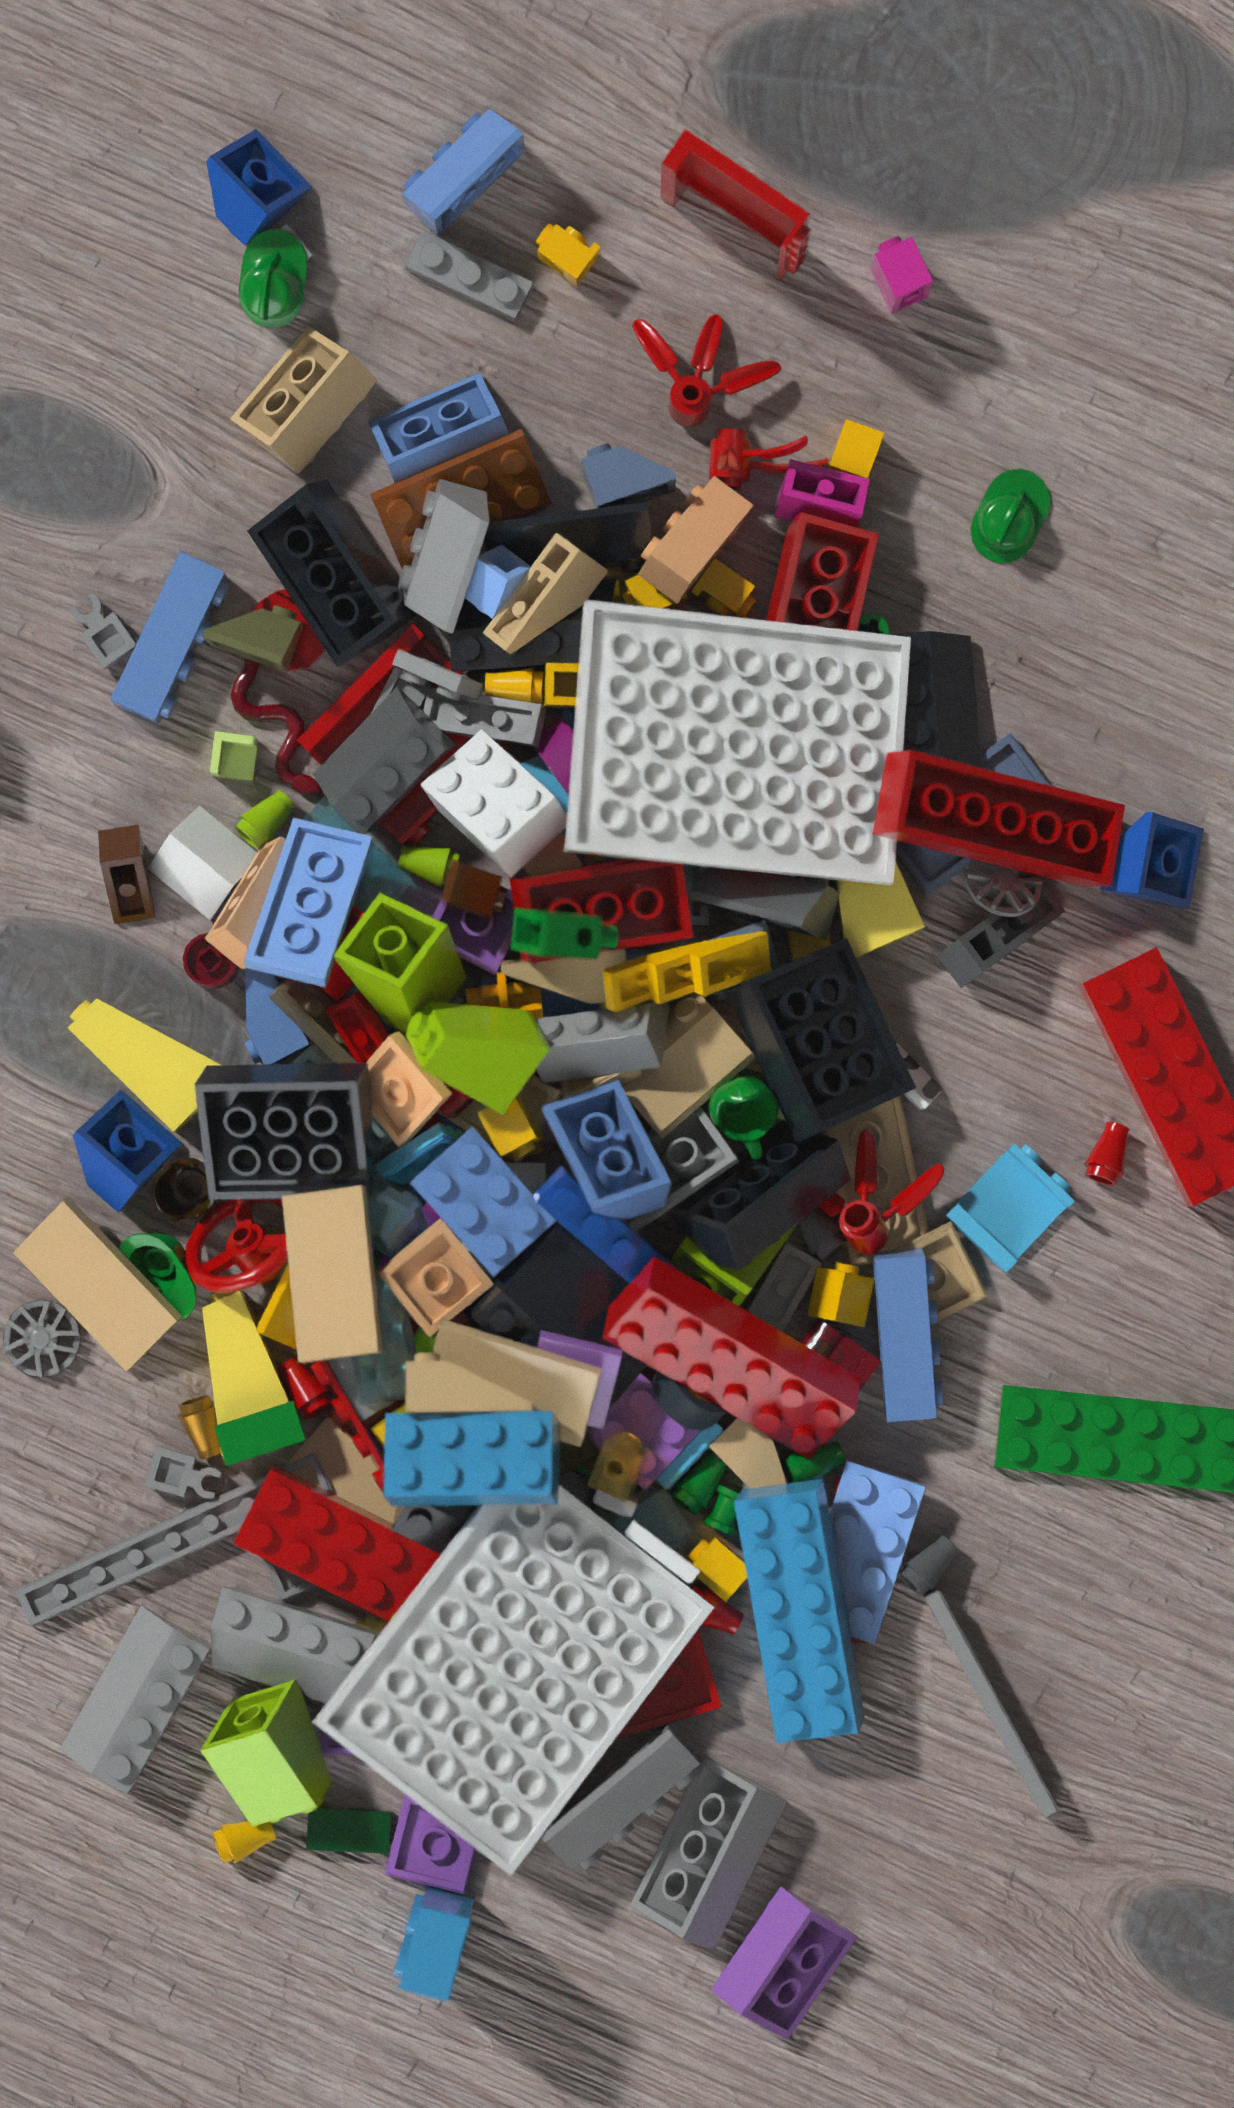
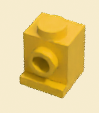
[536,223,601,287]
[691,558,757,618]

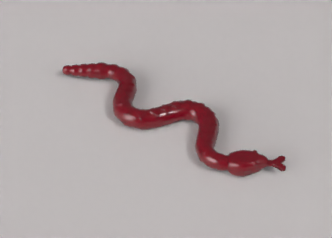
[230,658,329,802]

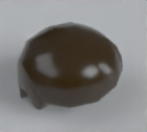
[151,1157,217,1222]

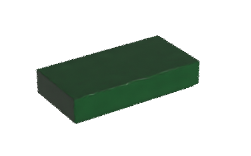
[306,1807,392,1854]

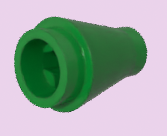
[782,1441,846,1483]
[670,1452,728,1515]

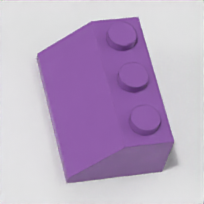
[711,1887,858,2040]

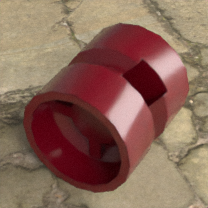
[182,933,240,990]

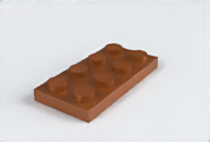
[370,429,552,569]

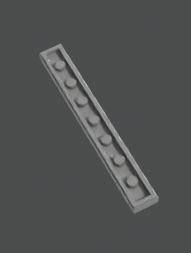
[15,1452,332,1628]

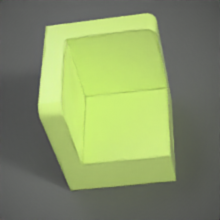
[210,731,259,782]

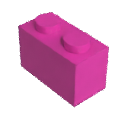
[871,236,933,314]
[774,459,870,527]

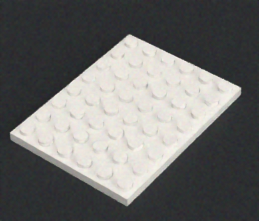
[565,600,911,885]
[313,1485,714,1875]

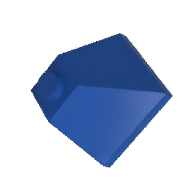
[206,129,312,246]
[1100,812,1204,909]
[73,1089,182,1213]

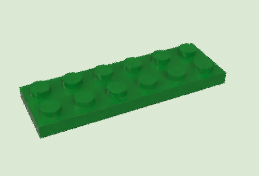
[994,1385,1234,1493]

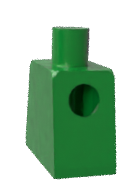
[511,908,618,959]

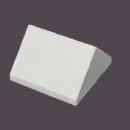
[147,805,257,921]

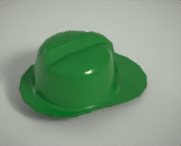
[239,229,307,328]
[970,469,1051,563]
[119,1232,197,1321]

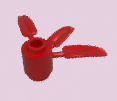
[632,314,781,427]
[709,428,829,490]
[818,1129,944,1254]

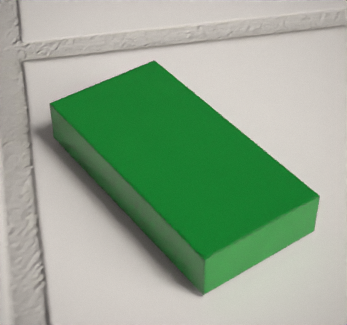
[214,1400,306,1466]

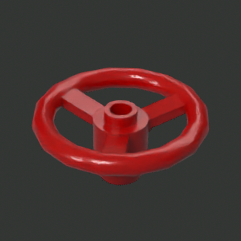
[185,1199,288,1293]

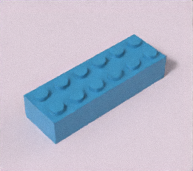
[734,1479,865,1743]

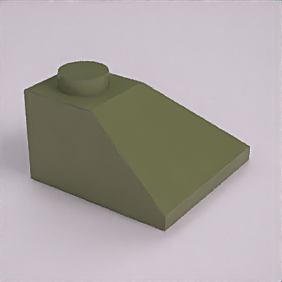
[202,605,304,673]

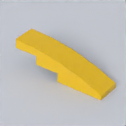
[602,931,771,1012]

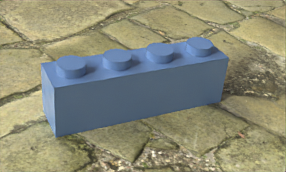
[110,551,230,725]
[873,1248,943,1422]

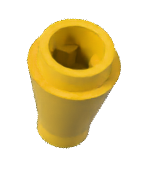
[485,667,545,704]
[212,1821,276,1864]

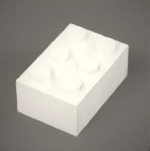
[420,729,567,878]

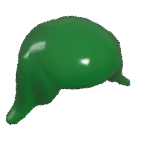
[709,1077,778,1160]

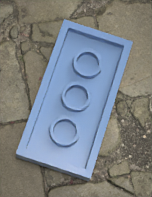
[244,818,373,987]
[829,1460,926,1645]

